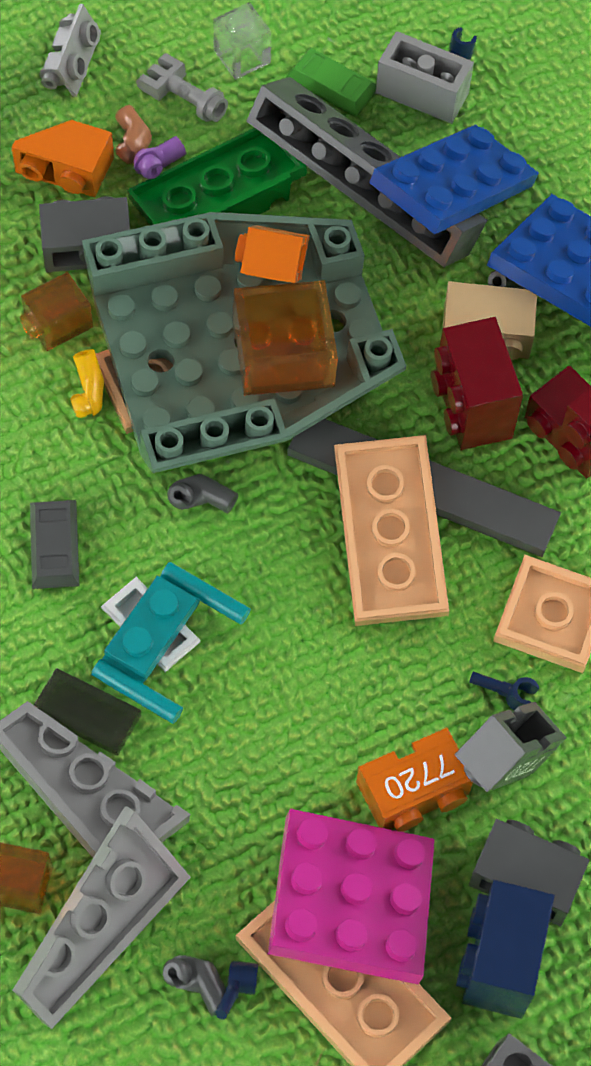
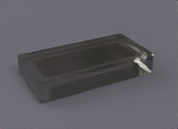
[34,668,141,756]

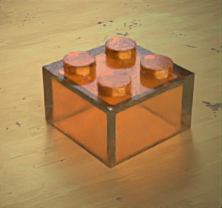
[233,280,338,396]

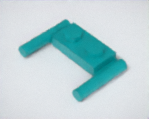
[91,562,251,724]

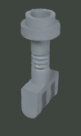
[136,53,228,122]

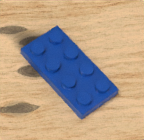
[369,124,539,234]

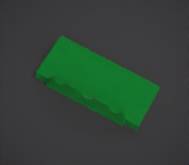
[127,128,308,225]

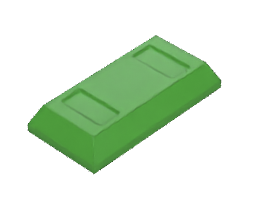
[286,48,376,117]

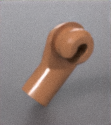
[115,105,152,164]

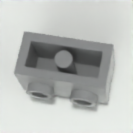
[376,31,474,124]

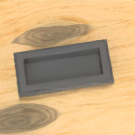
[30,500,80,589]

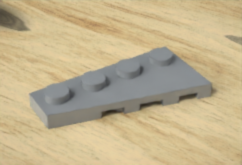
[0,701,191,858]
[12,806,191,1029]

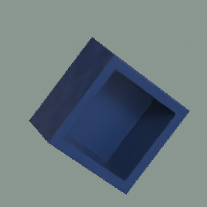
[456,879,555,1019]

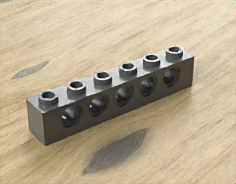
[246,77,488,267]

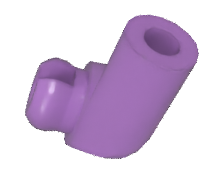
[133,136,186,179]

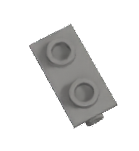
[40,4,101,97]

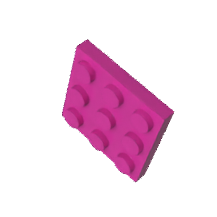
[268,809,435,984]

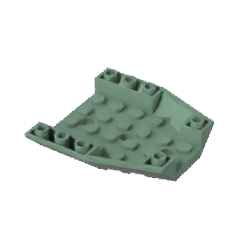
[82,212,406,473]

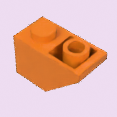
[11,120,114,197]

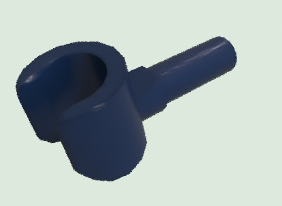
[449,28,477,60]
[469,671,539,711]
[215,961,259,1020]

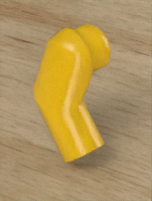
[70,349,104,418]

